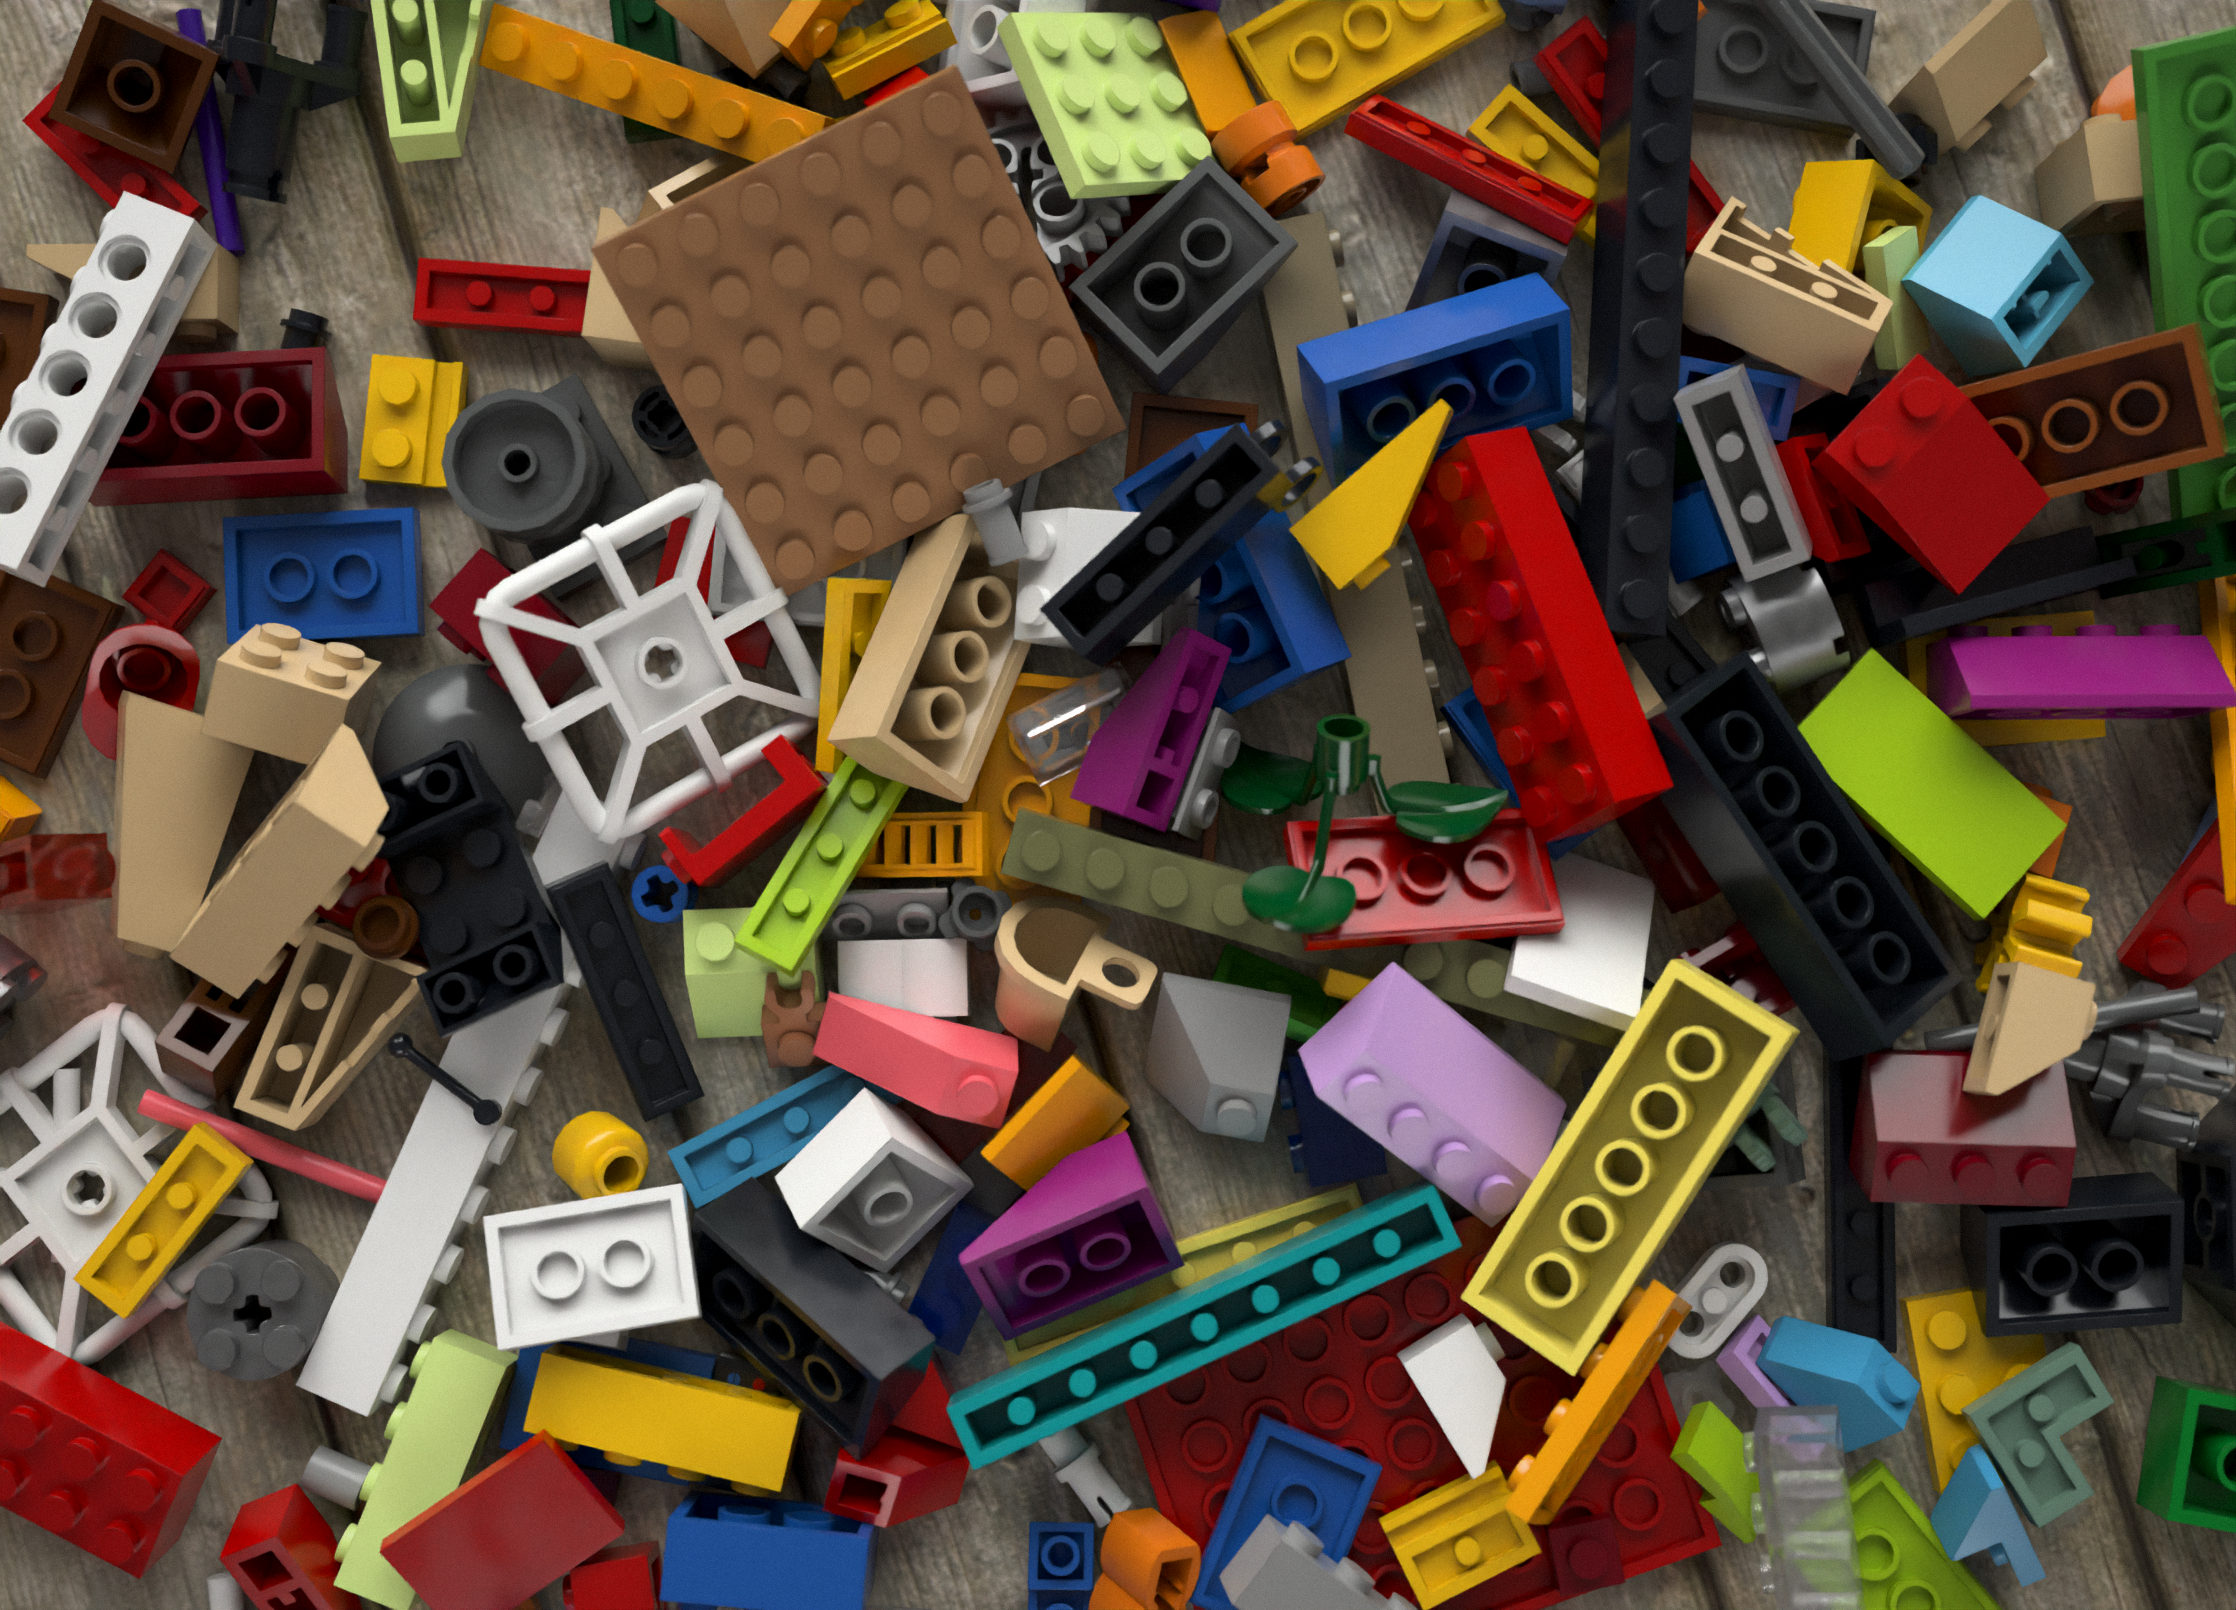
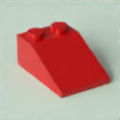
[1811,353,2051,596]

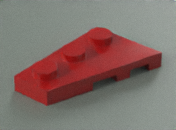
[2116,817,2236,990]

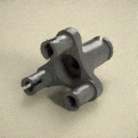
[2063,980,2235,1153]

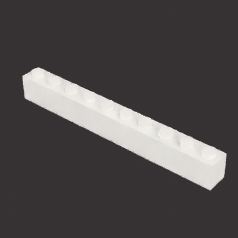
[296,790,648,1417]

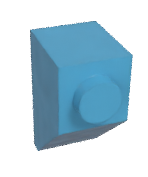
[1756,1315,1921,1453]

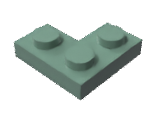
[1960,1342,2115,1529]

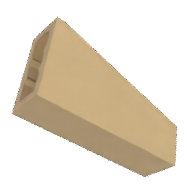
[110,690,255,960]

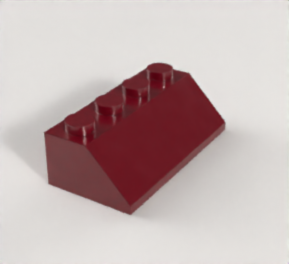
[70,347,348,507]

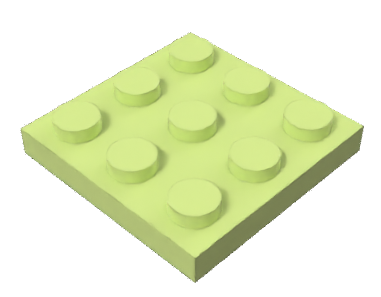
[996,12,1217,199]

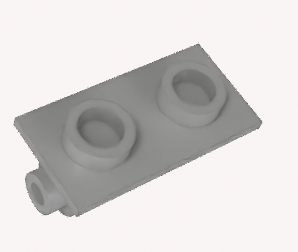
[1166,707,1241,842]
[822,877,951,941]

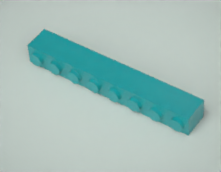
[946,1178,1462,1470]

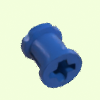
[631,865,700,923]

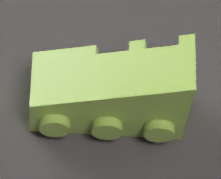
[371,0,494,163]

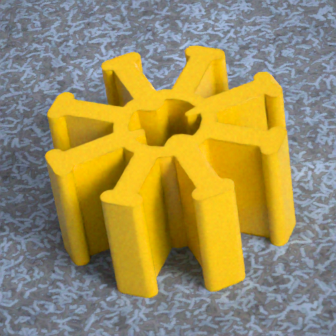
[1974,872,2093,994]

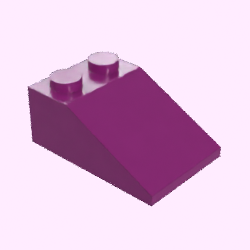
[959,1131,1184,1342]

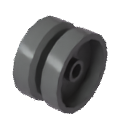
[442,388,605,546]

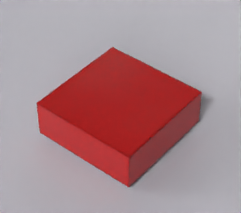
[122,548,218,635]

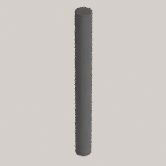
[1923,986,2200,1051]

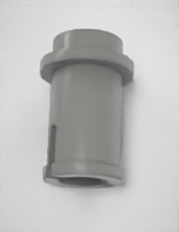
[962,478,1029,567]

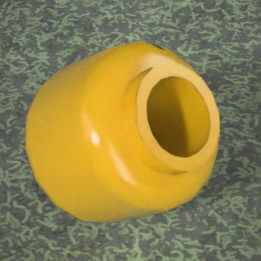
[551,1111,649,1200]

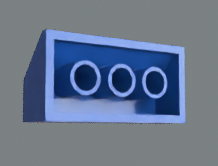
[1296,272,1573,490]
[1112,422,1352,715]

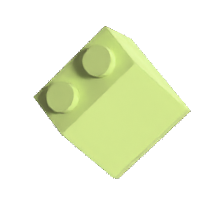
[683,907,825,1038]

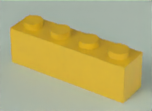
[523,1343,804,1497]

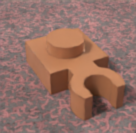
[761,971,831,1068]

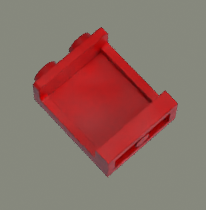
[658,734,829,889]

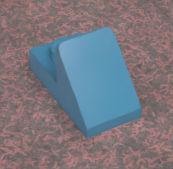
[1930,1443,2046,1587]

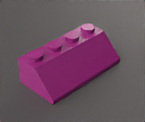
[1926,624,2236,721]

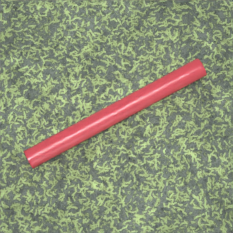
[137,1089,387,1204]

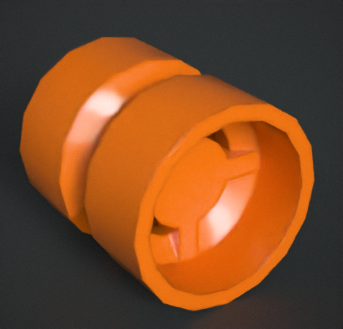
[1211,100,1326,218]

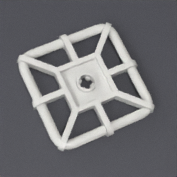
[474,478,821,845]
[0,1002,279,1366]

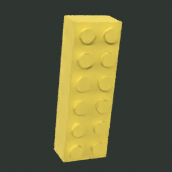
[1461,959,1800,1376]

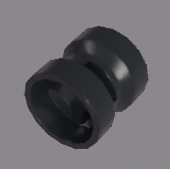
[631,384,698,460]

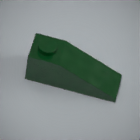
[2095,506,2236,600]

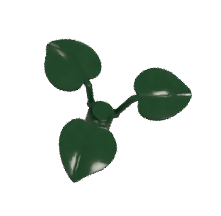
[1220,714,1509,934]

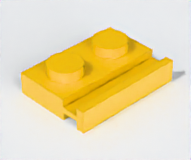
[818,0,958,101]
[359,354,469,490]
[1378,1460,1542,1610]

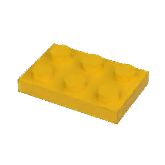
[1899,1286,2062,1495]

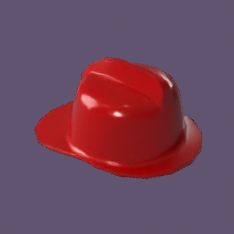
[82,619,200,761]

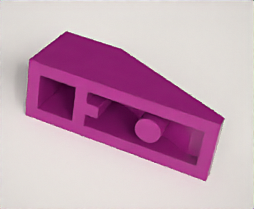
[1070,626,1232,832]

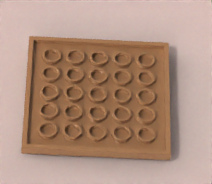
[591,64,1127,597]

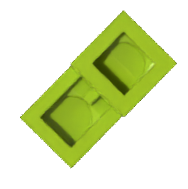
[1670,1400,1775,1544]

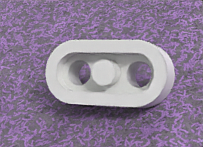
[1668,1241,1768,1359]

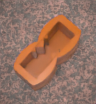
[1088,1507,1201,1610]

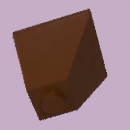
[48,0,221,174]

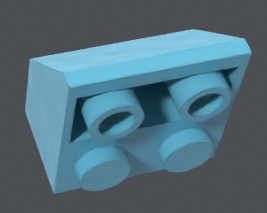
[1901,195,2095,377]

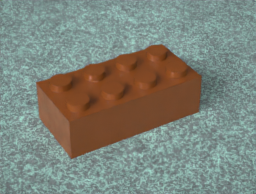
[1957,321,2230,499]

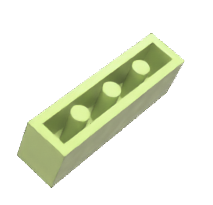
[334,1328,518,1610]

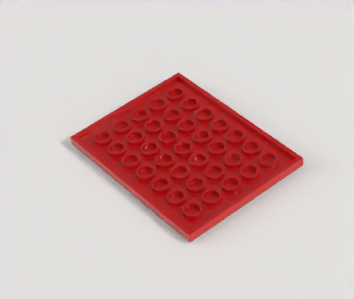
[1124,1204,1722,1610]

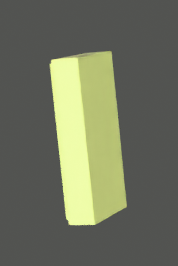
[1862,226,1931,370]

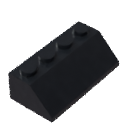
[691,1177,936,1461]

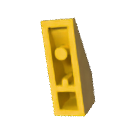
[1289,399,1454,591]

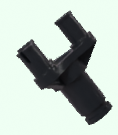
[207,0,369,204]

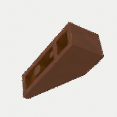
[154,916,325,1102]

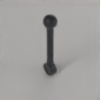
[387,1032,502,1125]

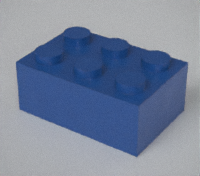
[660,1490,880,1610]

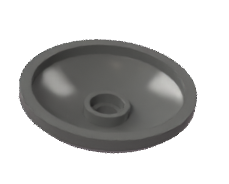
[372,664,561,836]

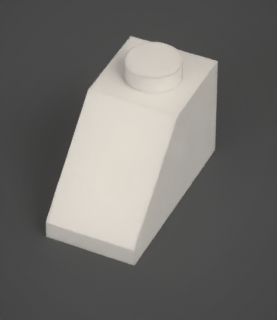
[1396,1313,1506,1479]

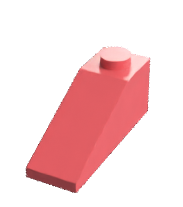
[812,992,1018,1130]

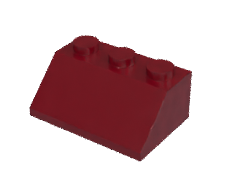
[1849,1049,2077,1207]

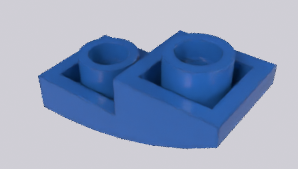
[1028,1522,1094,1610]

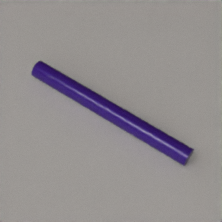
[176,8,246,257]

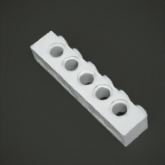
[0,191,217,587]

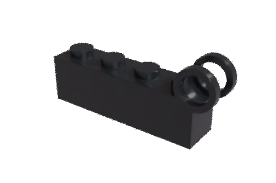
[1039,419,1324,668]

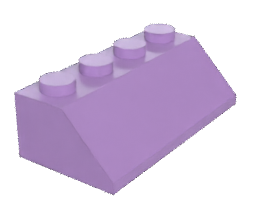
[1298,962,1567,1228]

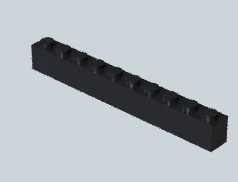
[1578,0,1699,644]

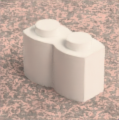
[838,938,972,1023]

